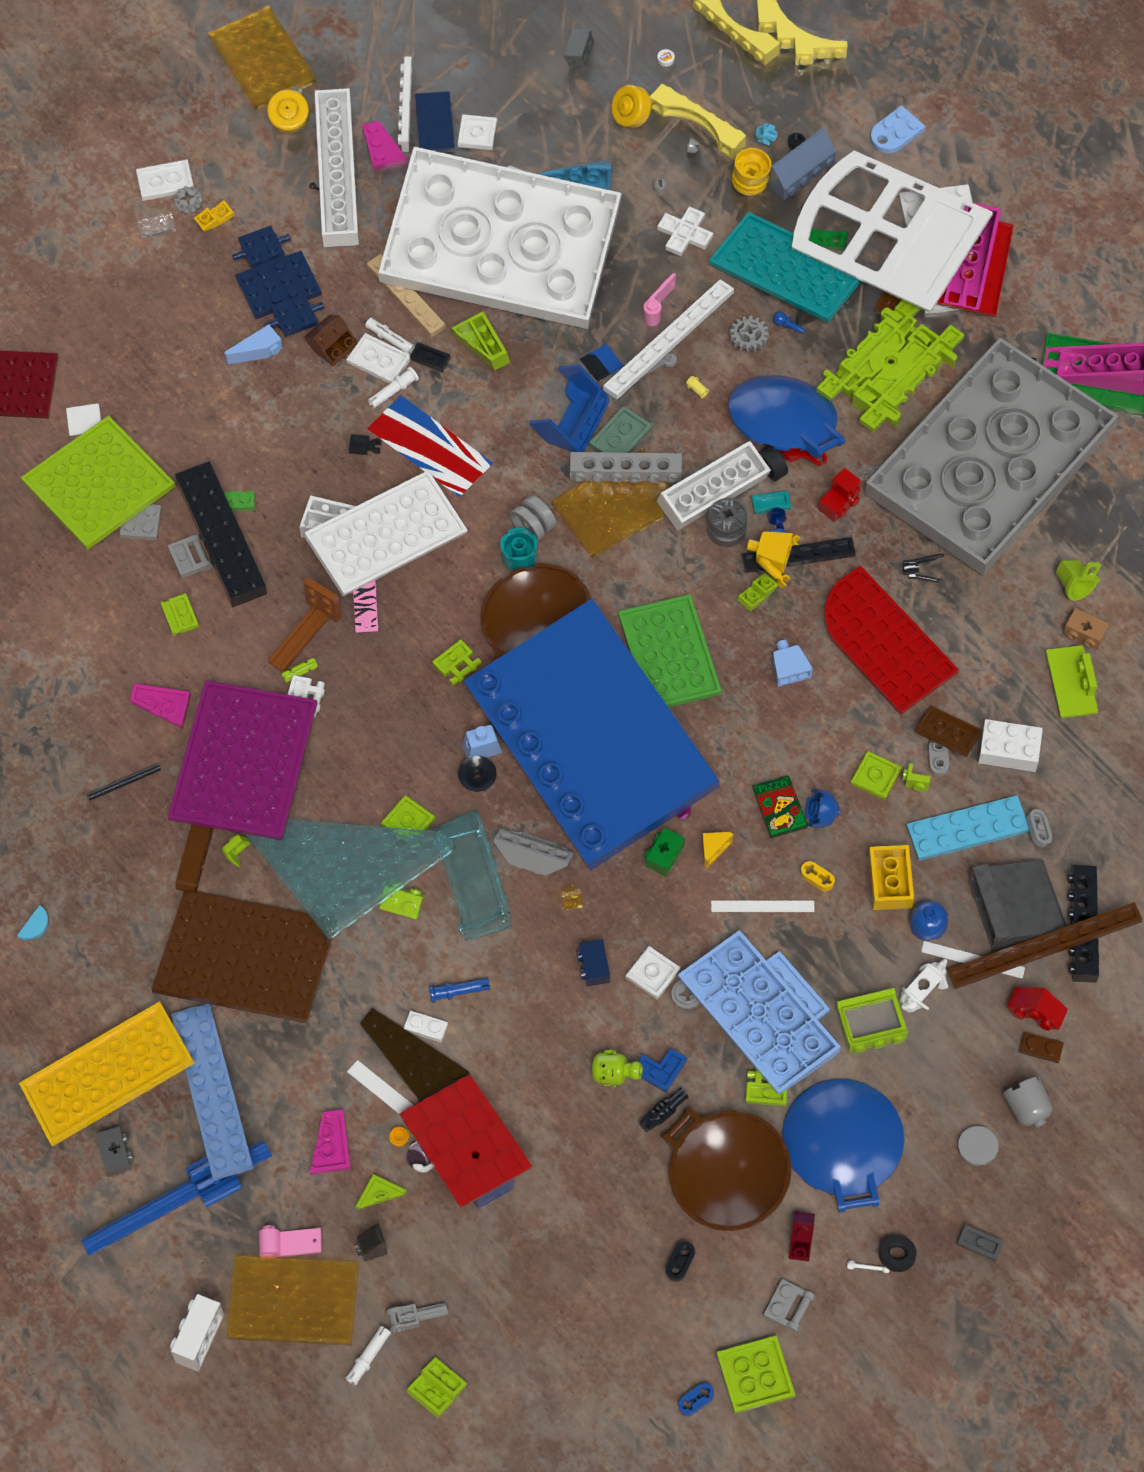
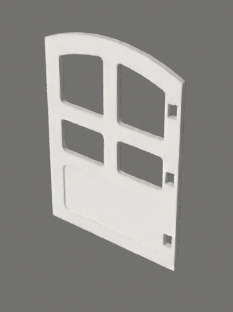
[792,151,993,313]

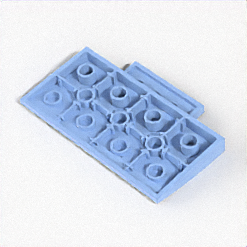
[678,930,841,1095]

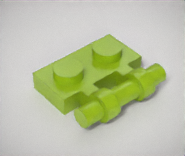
[432,639,482,686]
[746,1069,787,1107]

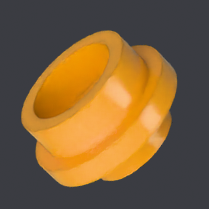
[389,1126,409,1147]

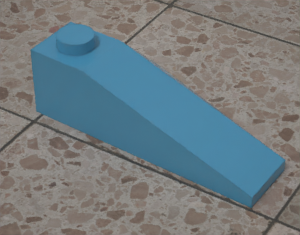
[540,161,612,190]

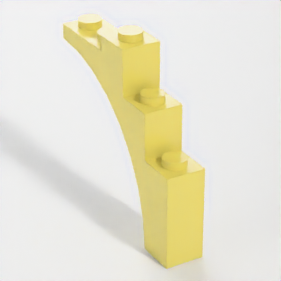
[756,0,848,65]

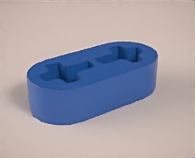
[678,1383,714,1417]

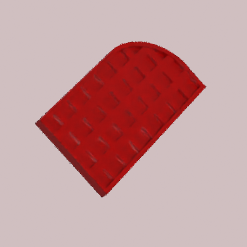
[824,565,959,715]

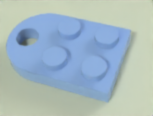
[871,105,926,153]

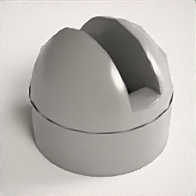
[686,138,700,153]
[653,177,667,193]

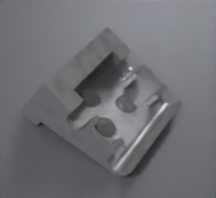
[969,860,1067,953]

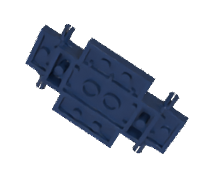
[232,226,324,337]

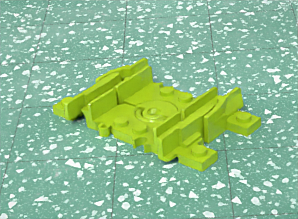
[816,300,965,432]

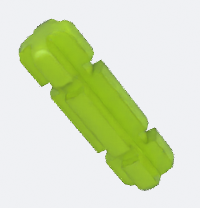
[281,658,318,682]

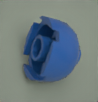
[805,789,840,828]
[909,901,948,941]

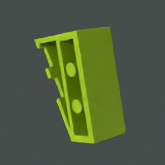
[451,311,511,371]

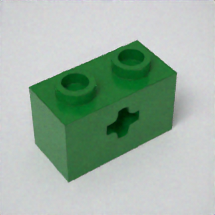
[644,827,685,877]

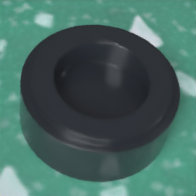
[788,133,805,150]

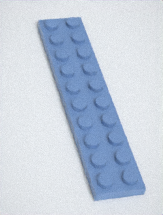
[171,1003,254,1180]

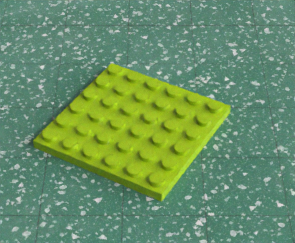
[21,415,176,550]

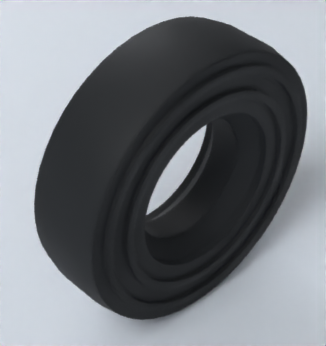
[879,1235,917,1272]

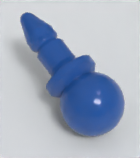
[773,312,805,333]

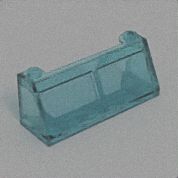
[431,809,511,941]

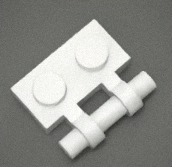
[288,675,325,718]

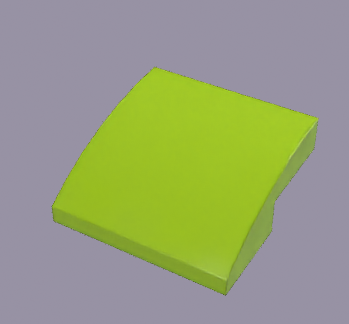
[406,1357,467,1418]

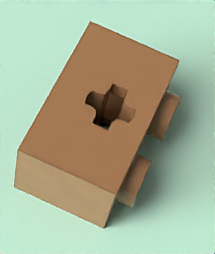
[1063,608,1109,650]

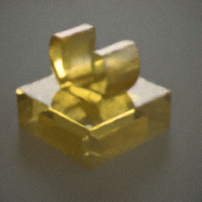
[561,885,583,911]

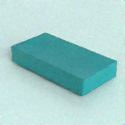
[751,491,791,515]

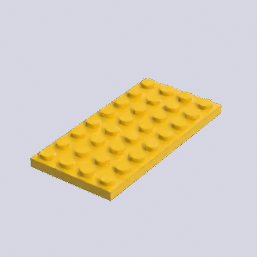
[19,1001,195,1147]

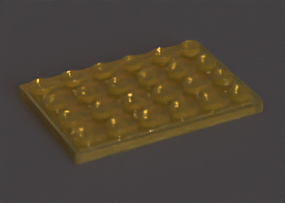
[208,6,317,110]
[551,449,672,558]
[227,1256,359,1346]

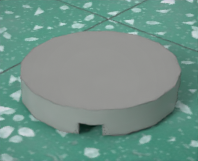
[958,1126,999,1167]

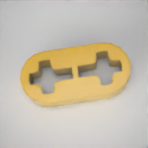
[801,861,835,892]

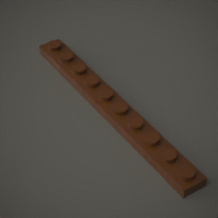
[947,902,1142,989]

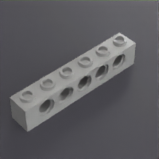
[570,452,682,483]

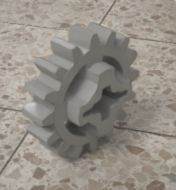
[730,316,769,353]

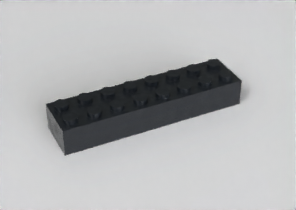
[175,461,267,608]

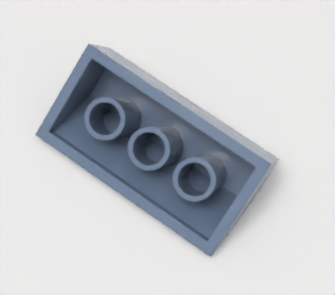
[769,128,836,200]

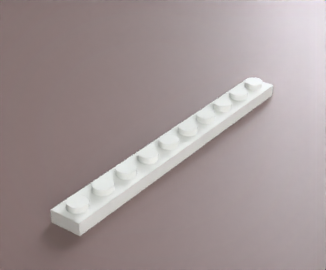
[603,279,734,399]

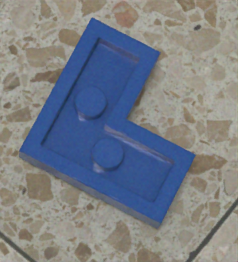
[638,1048,687,1093]

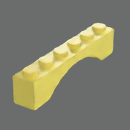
[692,0,780,65]
[650,84,746,159]

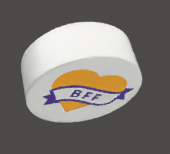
[657,49,675,67]

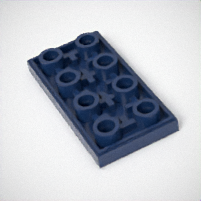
[415,91,455,153]

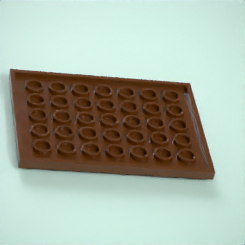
[152,891,337,1024]

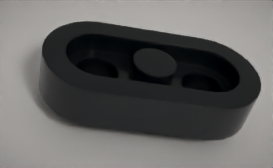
[665,1241,695,1282]

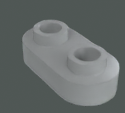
[928,741,949,777]
[1026,809,1052,847]

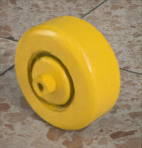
[611,85,651,128]
[267,90,310,134]

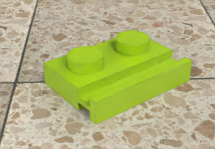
[160,593,199,636]

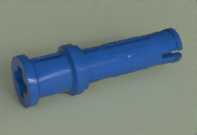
[429,977,490,1003]

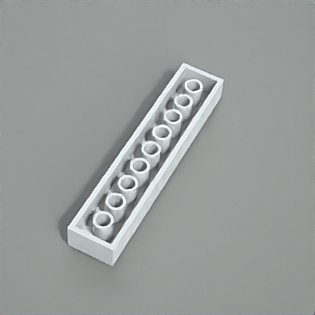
[315,88,359,247]

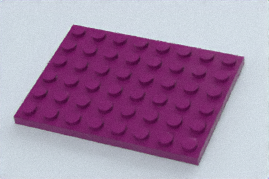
[168,680,318,841]

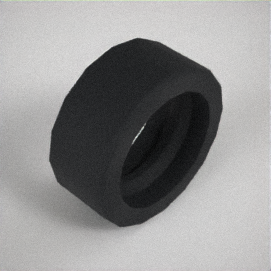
[758,445,788,481]

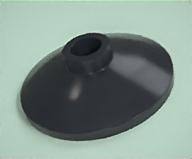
[458,756,497,792]

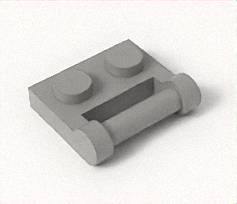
[167,535,213,579]
[763,1279,815,1333]

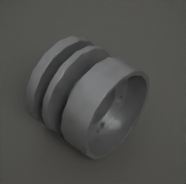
[707,498,748,548]

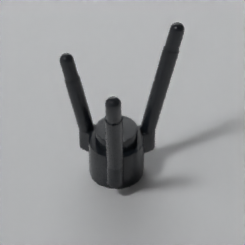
[903,553,944,583]

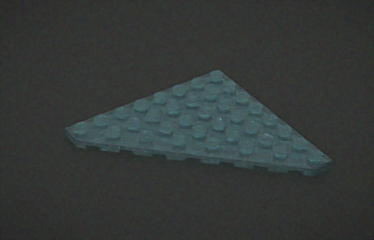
[245,820,456,940]

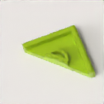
[355,1174,407,1210]

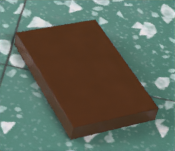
[915,706,983,757]

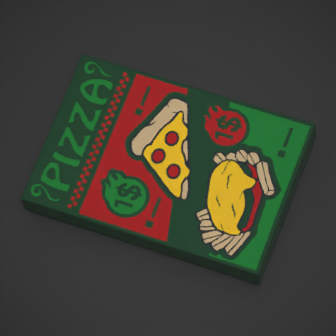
[752,775,808,839]

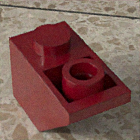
[789,1211,815,1262]

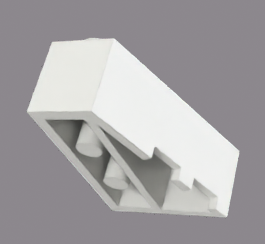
[299,496,356,538]

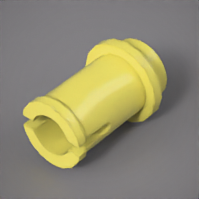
[686,376,709,399]

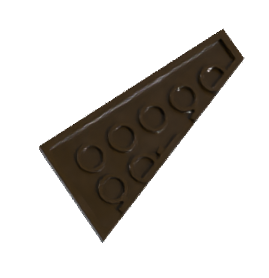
[360,1008,470,1102]

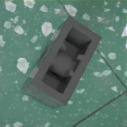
[96,1127,134,1177]

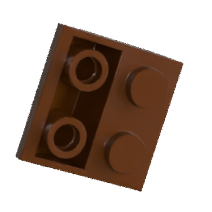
[304,315,358,366]

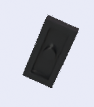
[410,342,451,372]

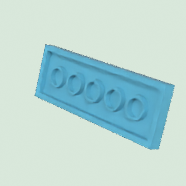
[906,795,1029,861]

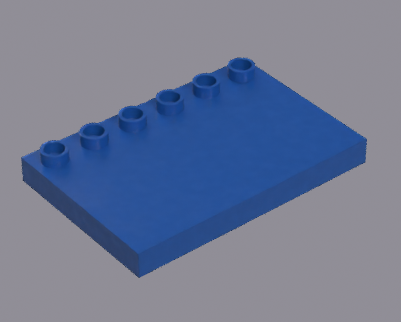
[464,599,720,871]

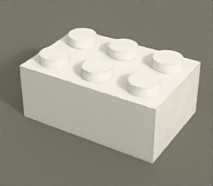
[978,719,1043,772]
[170,1294,224,1372]

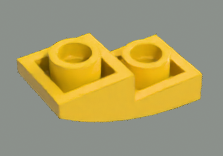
[194,200,235,231]

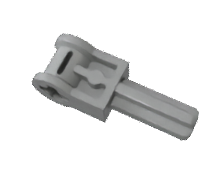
[386,1303,448,1333]

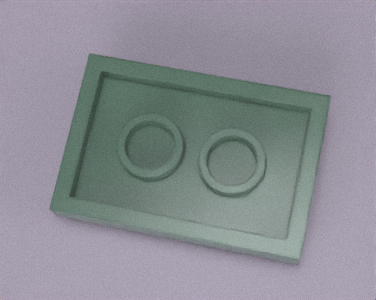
[589,406,652,453]

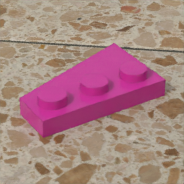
[362,121,408,170]
[130,683,191,729]
[310,1109,351,1175]

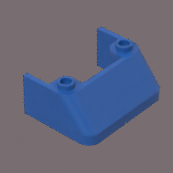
[529,364,609,452]

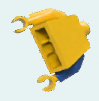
[747,528,800,588]

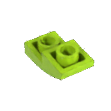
[737,573,778,612]

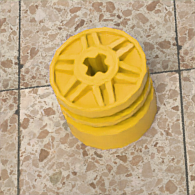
[731,148,771,196]

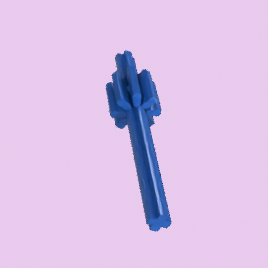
[81,1140,272,1257]

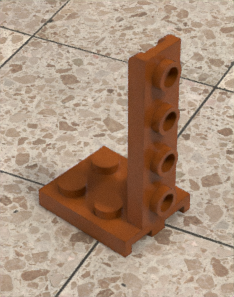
[268,577,341,672]

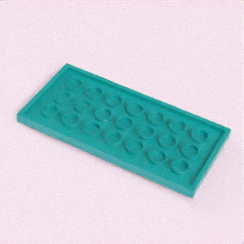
[709,212,861,323]

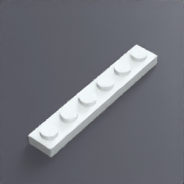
[398,57,412,152]

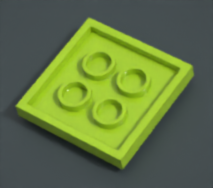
[716,1335,795,1414]

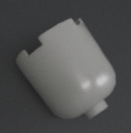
[1003,1077,1053,1128]

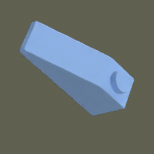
[224,324,283,364]

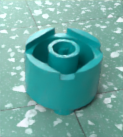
[500,527,538,570]

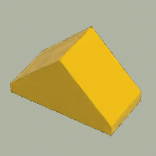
[702,832,733,868]

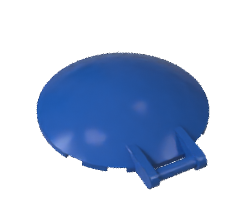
[728,375,845,458]
[782,1079,904,1213]

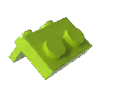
[379,882,426,920]

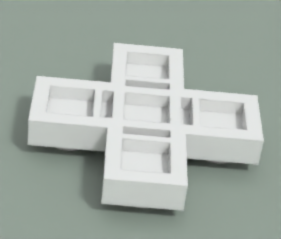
[657,207,713,256]

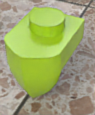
[222,835,251,867]

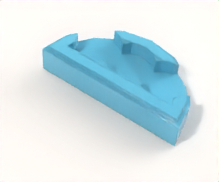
[17,905,49,941]

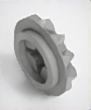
[174,186,202,213]
[671,980,700,1010]

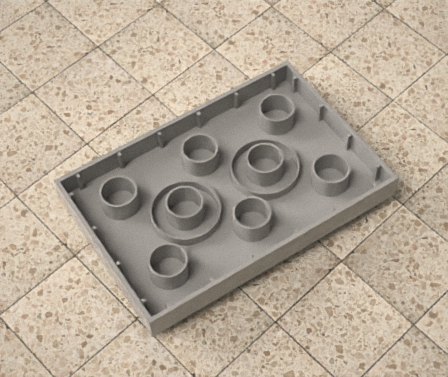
[865,338,1119,576]

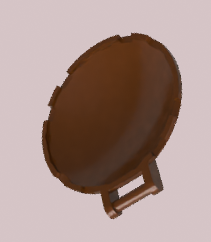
[480,564,591,664]
[661,1107,791,1231]

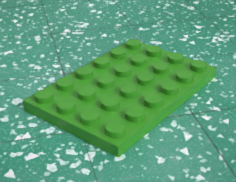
[618,594,722,708]

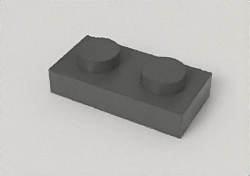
[957,1225,1004,1262]

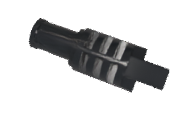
[639,1088,689,1133]

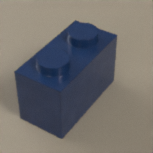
[576,939,610,987]

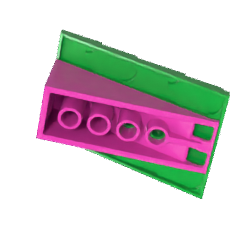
[1042,333,1144,415]

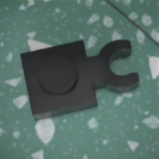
[349,434,382,455]

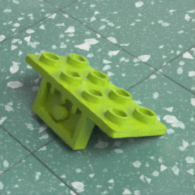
[1046,645,1098,718]

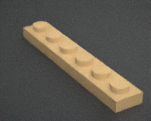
[366,254,446,337]

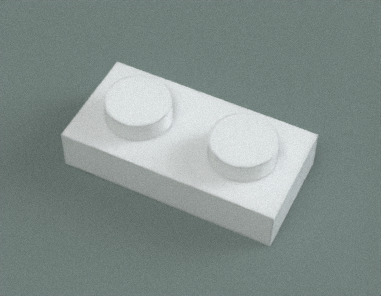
[404,1011,448,1043]

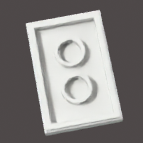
[136,159,194,201]
[346,333,411,384]

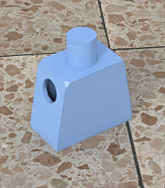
[772,640,813,687]
[462,725,503,759]

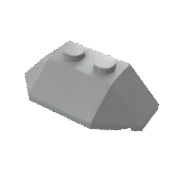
[494,829,574,876]

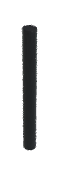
[87,764,161,801]

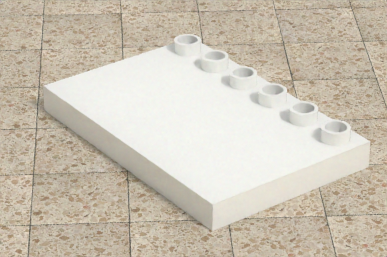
[378,147,622,329]

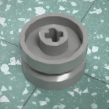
[509,495,556,542]

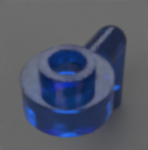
[767,507,787,530]

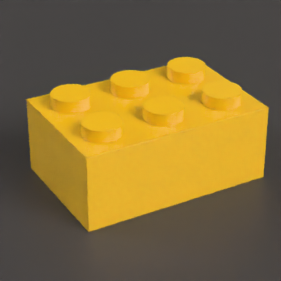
[868,845,914,910]

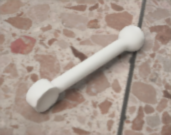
[847,1260,890,1273]

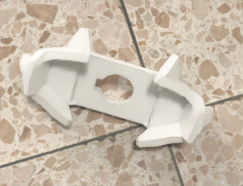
[899,959,948,1013]

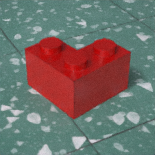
[818,467,861,523]
[1007,987,1068,1031]

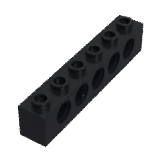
[1067,865,1099,983]

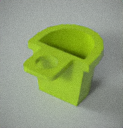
[1056,560,1101,601]

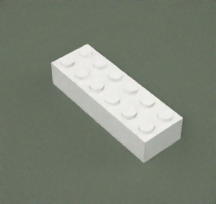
[657,441,771,531]

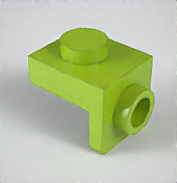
[902,763,931,792]

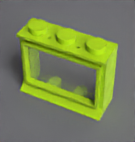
[836,988,908,1054]

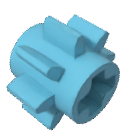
[756,122,777,146]

